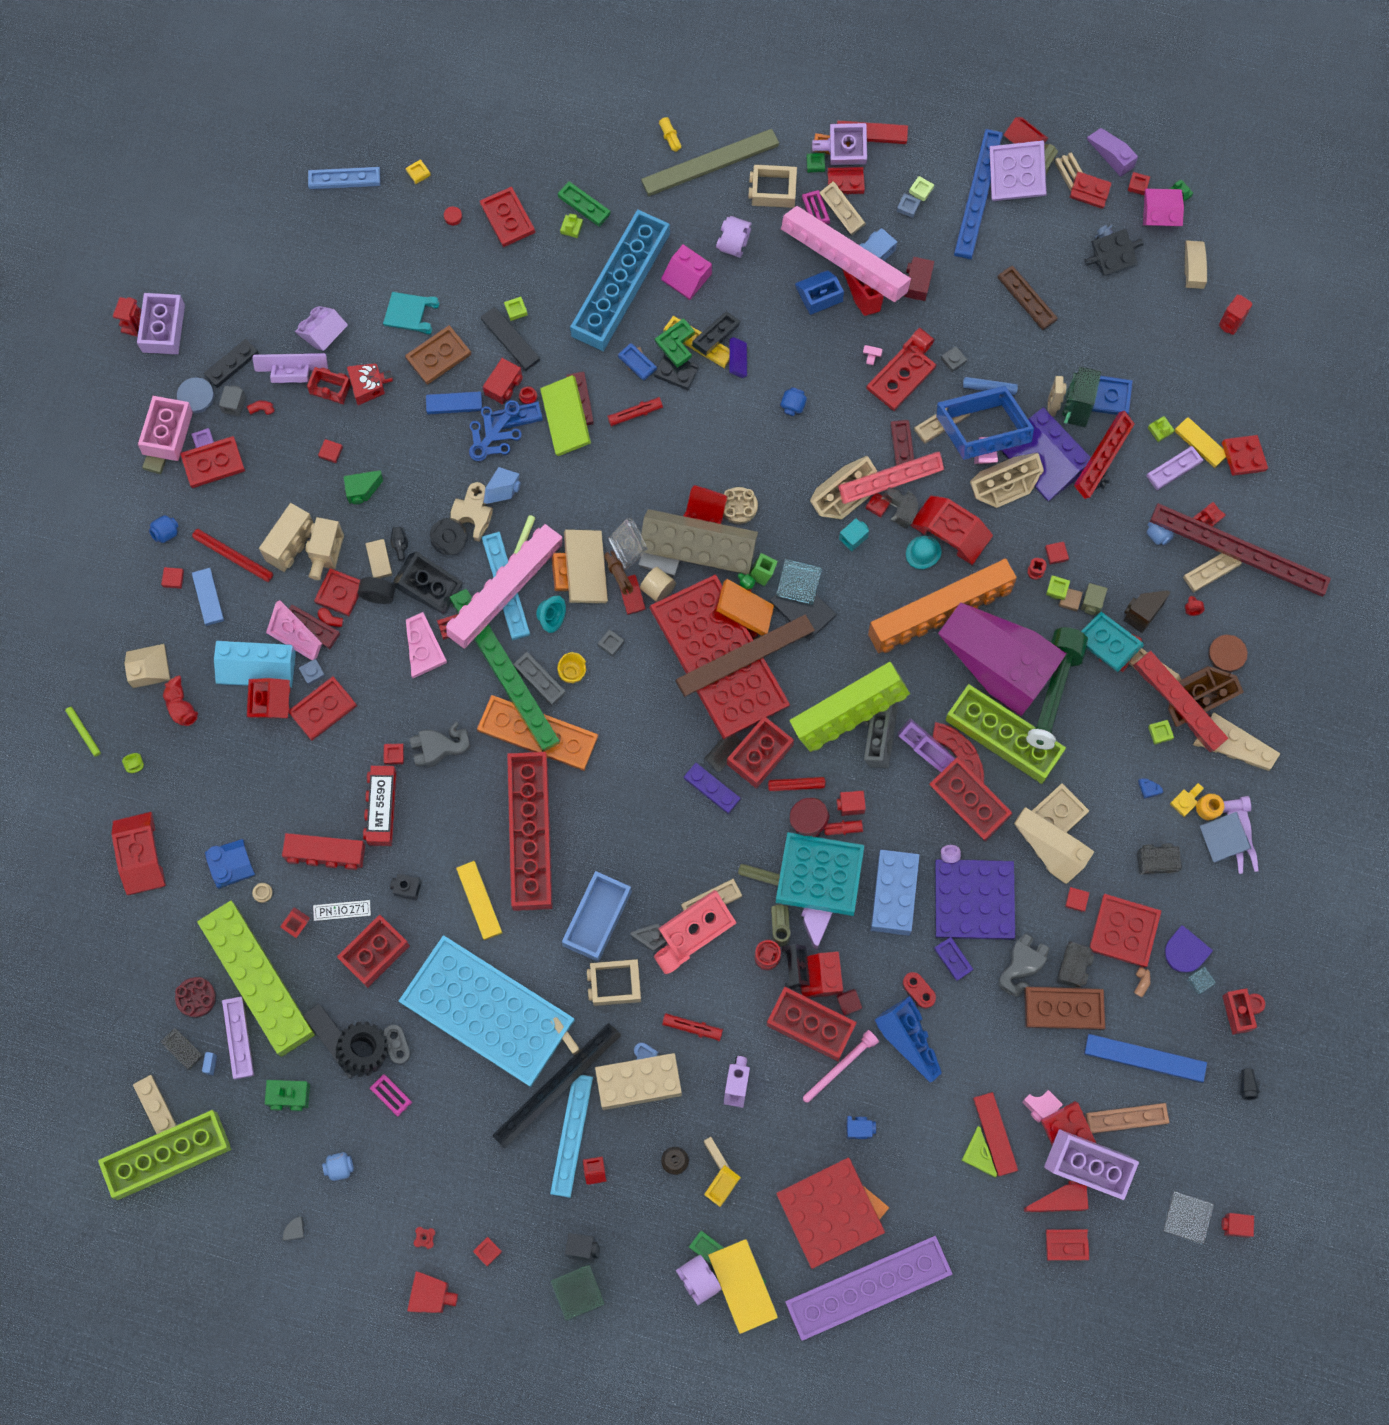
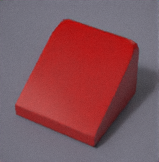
[583,1156,606,1185]

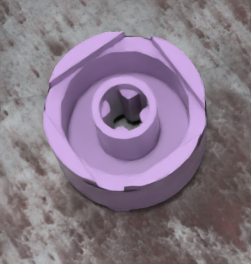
[716,216,752,258]
[676,1255,722,1306]

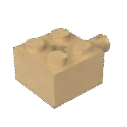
[306,517,344,580]

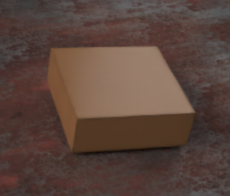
[1059,588,1083,611]

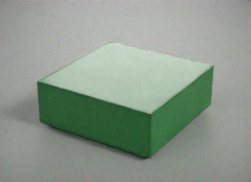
[806,153,825,173]

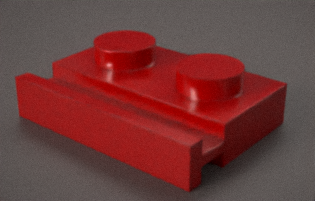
[827,167,865,194]
[1069,171,1111,209]
[1045,1229,1089,1261]

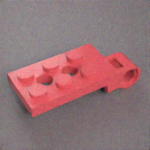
[654,890,736,974]

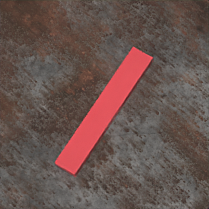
[838,452,944,504]

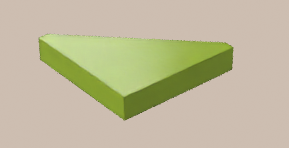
[961,1126,997,1178]

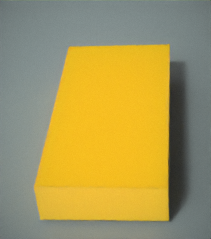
[704,1165,741,1207]

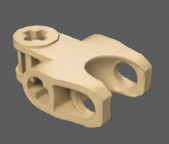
[451,482,493,542]

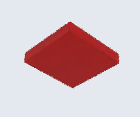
[314,568,360,616]

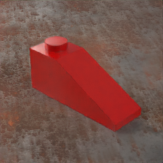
[842,269,884,316]
[1024,1181,1088,1212]

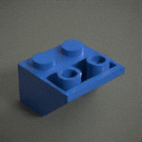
[795,270,844,315]

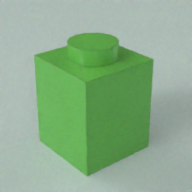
[749,553,778,586]

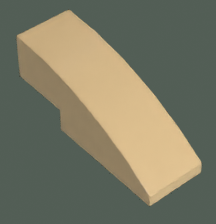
[1185,241,1207,289]

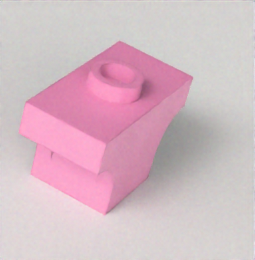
[1022,1090,1063,1123]

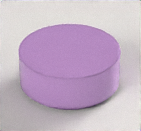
[941,845,961,863]

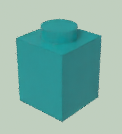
[839,518,869,552]

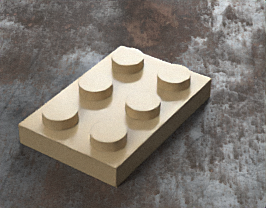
[1032,783,1089,833]

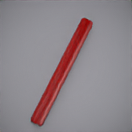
[192,529,273,582]

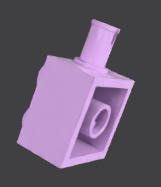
[812,123,867,165]

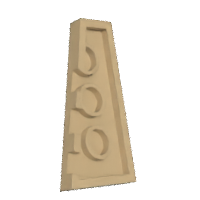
[1193,713,1280,771]

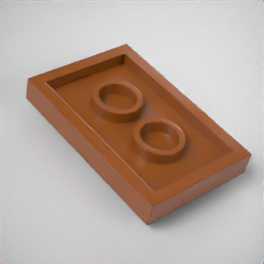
[405,325,471,385]

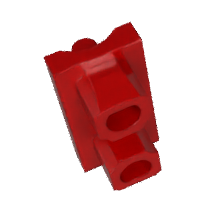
[1193,502,1226,527]

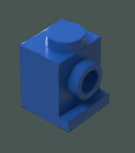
[846,1116,876,1139]

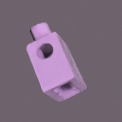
[724,1056,750,1108]

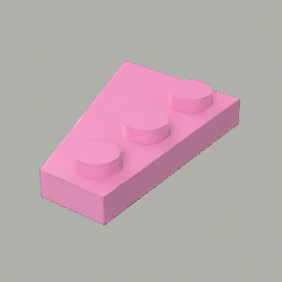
[266,600,322,660]
[406,612,447,679]

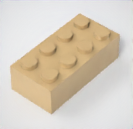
[595,1053,682,1110]

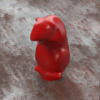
[163,675,198,726]

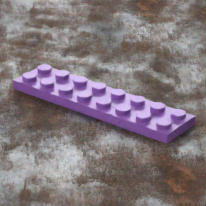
[785,1236,952,1341]

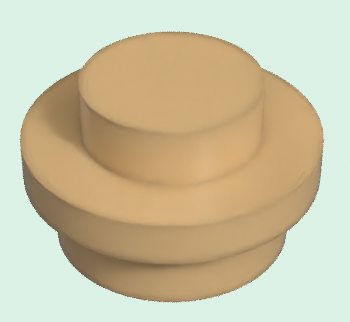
[252,883,273,903]

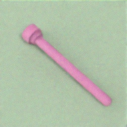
[803,1030,879,1103]

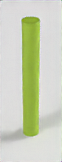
[65,707,101,757]

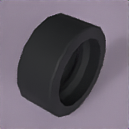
[357,577,396,604]

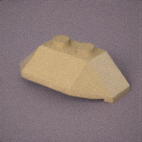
[970,453,1044,508]
[810,456,877,519]

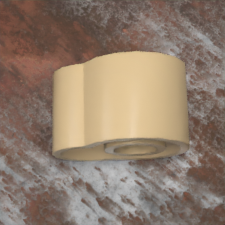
[640,567,676,602]

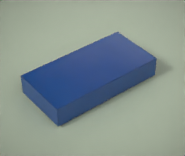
[618,343,657,381]

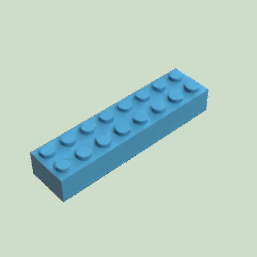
[570,209,670,352]

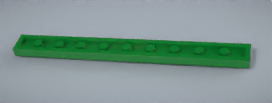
[450,589,560,752]

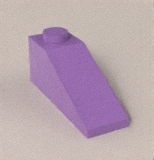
[1087,128,1138,177]

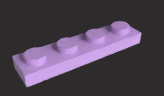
[222,997,254,1080]

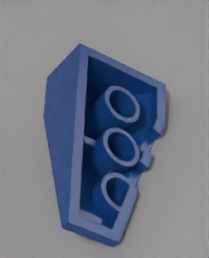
[875,996,942,1082]

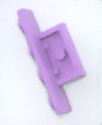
[253,353,328,383]

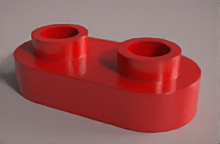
[903,972,936,1009]

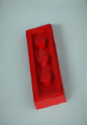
[837,121,908,144]
[973,1092,1018,1177]

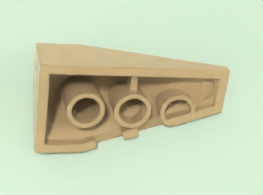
[1014,807,1094,884]

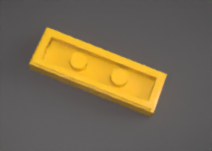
[1174,417,1226,468]

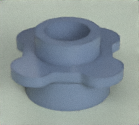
[1095,225,1113,238]

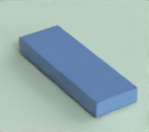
[192,568,224,626]

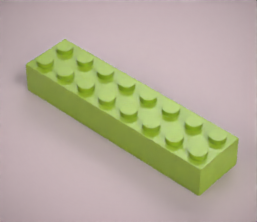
[197,901,315,1057]

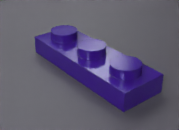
[684,763,741,814]

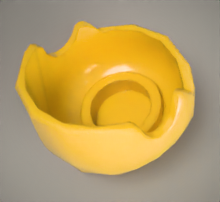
[557,652,586,684]

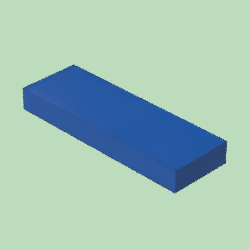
[426,392,482,414]
[485,402,543,430]

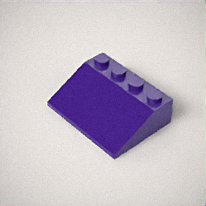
[1001,407,1091,502]

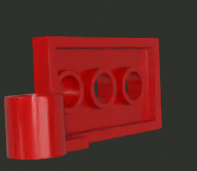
[866,328,936,411]

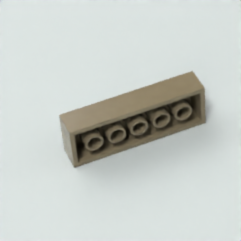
[639,509,758,574]

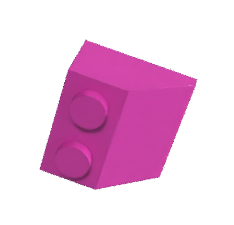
[1143,189,1184,226]
[661,244,712,300]

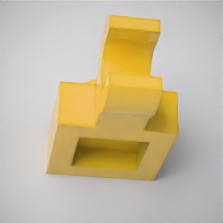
[1170,783,1204,817]

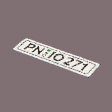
[313,900,371,921]

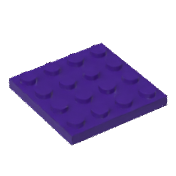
[935,859,1015,940]

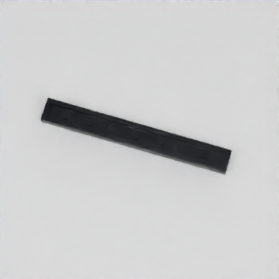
[492,1023,621,1149]

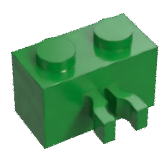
[265,1080,310,1111]

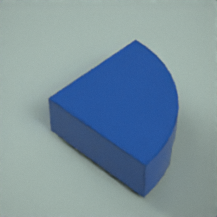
[1138,779,1163,799]

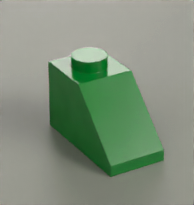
[344,470,384,504]

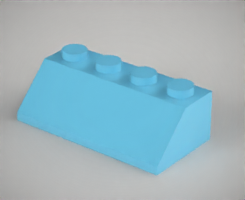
[214,641,296,688]

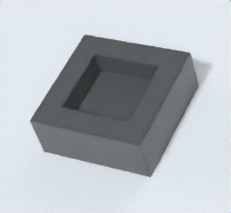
[598,629,625,657]

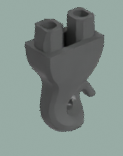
[409,722,471,768]
[999,934,1050,997]

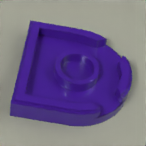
[1165,925,1213,973]

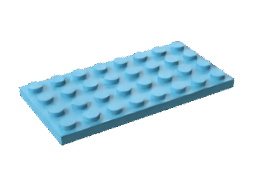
[399,935,575,1087]

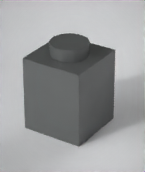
[219,385,246,417]

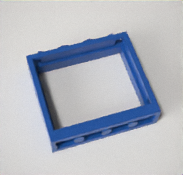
[936,386,1034,460]

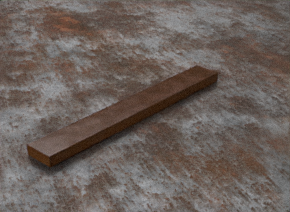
[675,614,815,697]

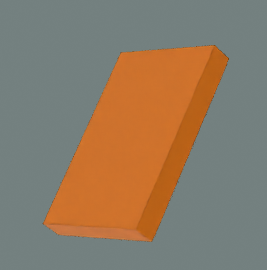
[717,579,774,636]

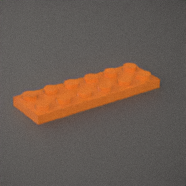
[477,695,599,771]

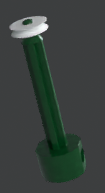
[1026,627,1088,750]

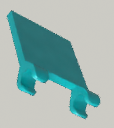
[383,292,440,335]

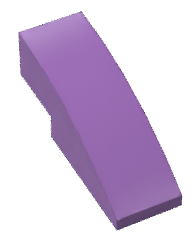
[898,718,955,772]

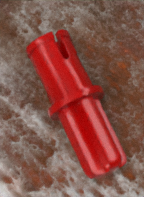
[824,820,863,836]

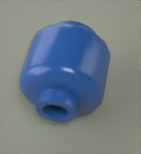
[780,387,807,416]
[149,515,178,543]

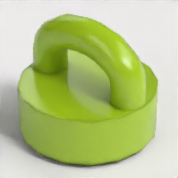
[122,753,144,773]

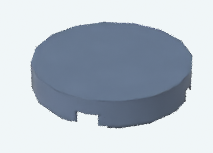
[177,377,215,414]

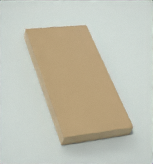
[564,530,608,603]

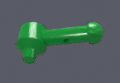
[737,573,756,590]

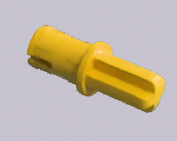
[659,117,681,152]

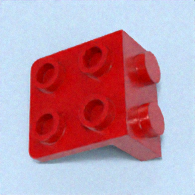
[683,485,728,524]

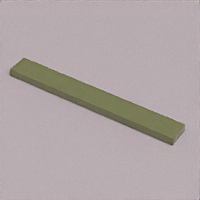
[641,129,779,197]

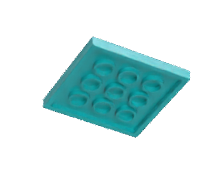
[775,832,864,916]

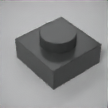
[941,346,967,372]

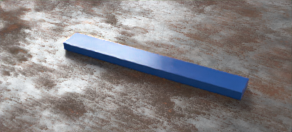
[954,129,1003,259]

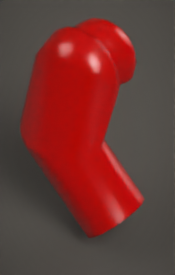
[246,400,275,415]
[317,608,343,627]

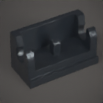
[782,944,810,989]

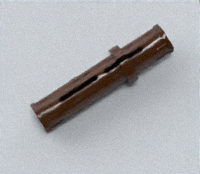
[604,551,633,595]

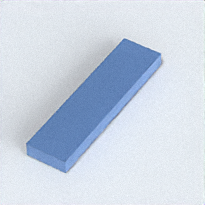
[308,167,380,189]

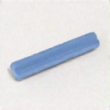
[963,377,1018,395]

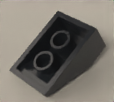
[392,551,463,614]

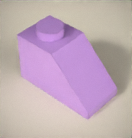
[801,908,833,949]

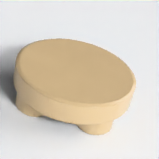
[723,487,758,524]

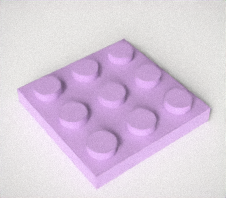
[990,141,1047,201]

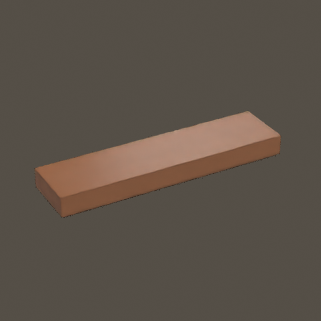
[1085,1103,1169,1134]

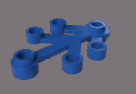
[469,400,522,461]

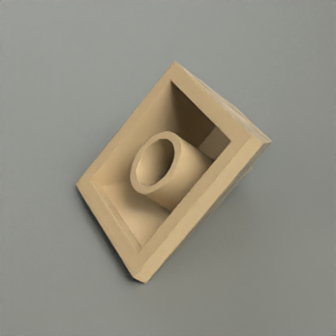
[125,644,170,688]

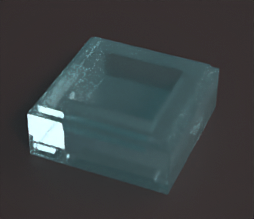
[1187,967,1216,994]

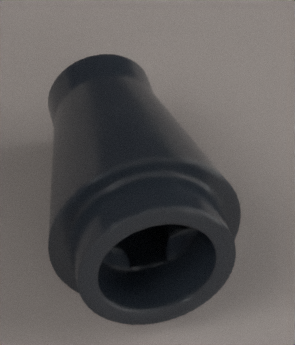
[1239,1069,1260,1100]

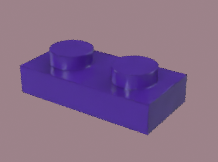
[934,937,974,982]

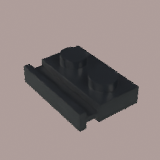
[654,354,699,391]

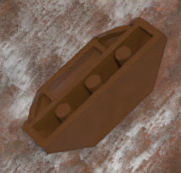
[1168,666,1244,727]

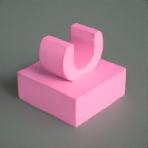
[863,345,883,365]

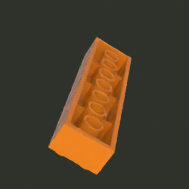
[868,558,1017,654]

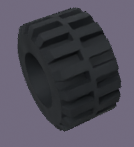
[335,1021,388,1077]

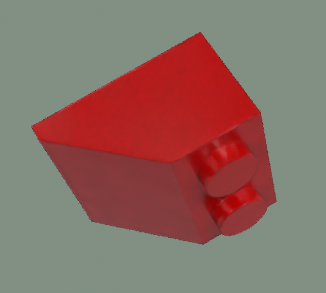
[247,678,290,718]
[801,951,843,998]

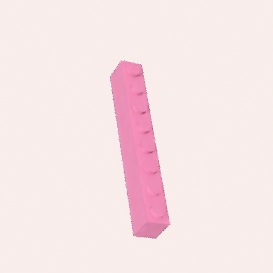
[781,206,911,302]
[446,524,562,649]

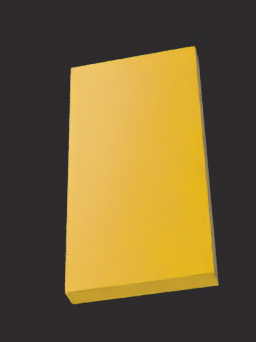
[708,1239,778,1334]

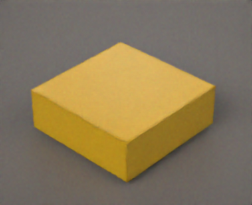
[406,159,431,184]

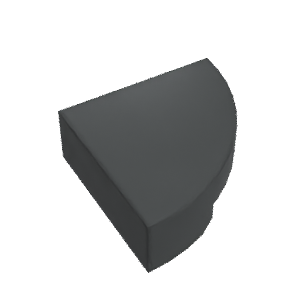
[283,1217,305,1241]

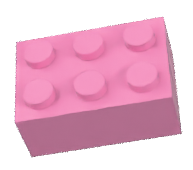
[138,396,193,461]

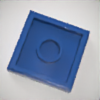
[1091,375,1133,415]

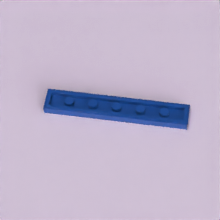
[1084,1034,1207,1083]

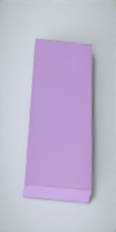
[1146,446,1203,490]

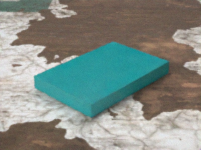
[1081,612,1144,672]

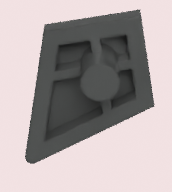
[630,924,666,951]

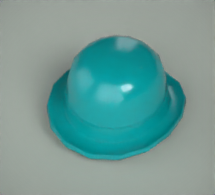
[906,536,942,569]
[536,596,566,633]

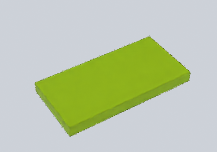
[540,375,591,456]

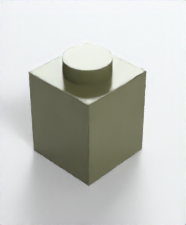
[1081,583,1108,615]

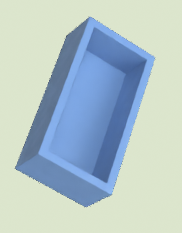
[870,850,919,936]
[562,871,632,962]

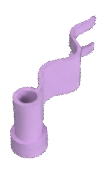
[1223,796,1259,874]

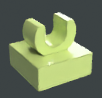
[909,176,934,201]

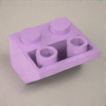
[295,306,348,351]

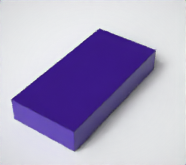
[729,337,747,378]

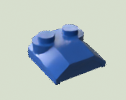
[205,839,255,889]

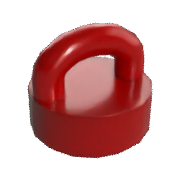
[1185,596,1205,616]

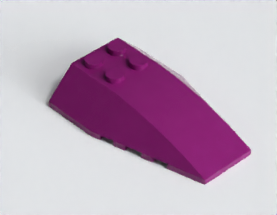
[938,602,1066,716]

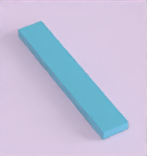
[482,532,530,641]
[550,1075,593,1198]

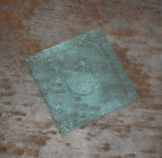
[776,559,822,604]

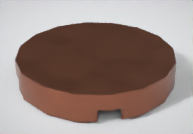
[1208,635,1248,673]

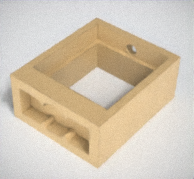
[749,165,797,208]
[587,959,641,1006]

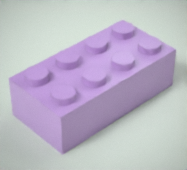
[1044,1129,1139,1200]

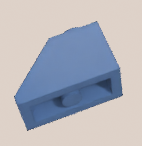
[484,467,521,504]

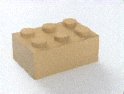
[259,503,313,572]

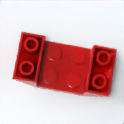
[910,496,993,565]
[112,812,166,896]

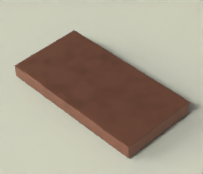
[1024,987,1105,1030]

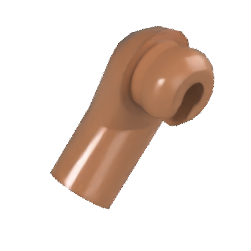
[1134,967,1151,997]

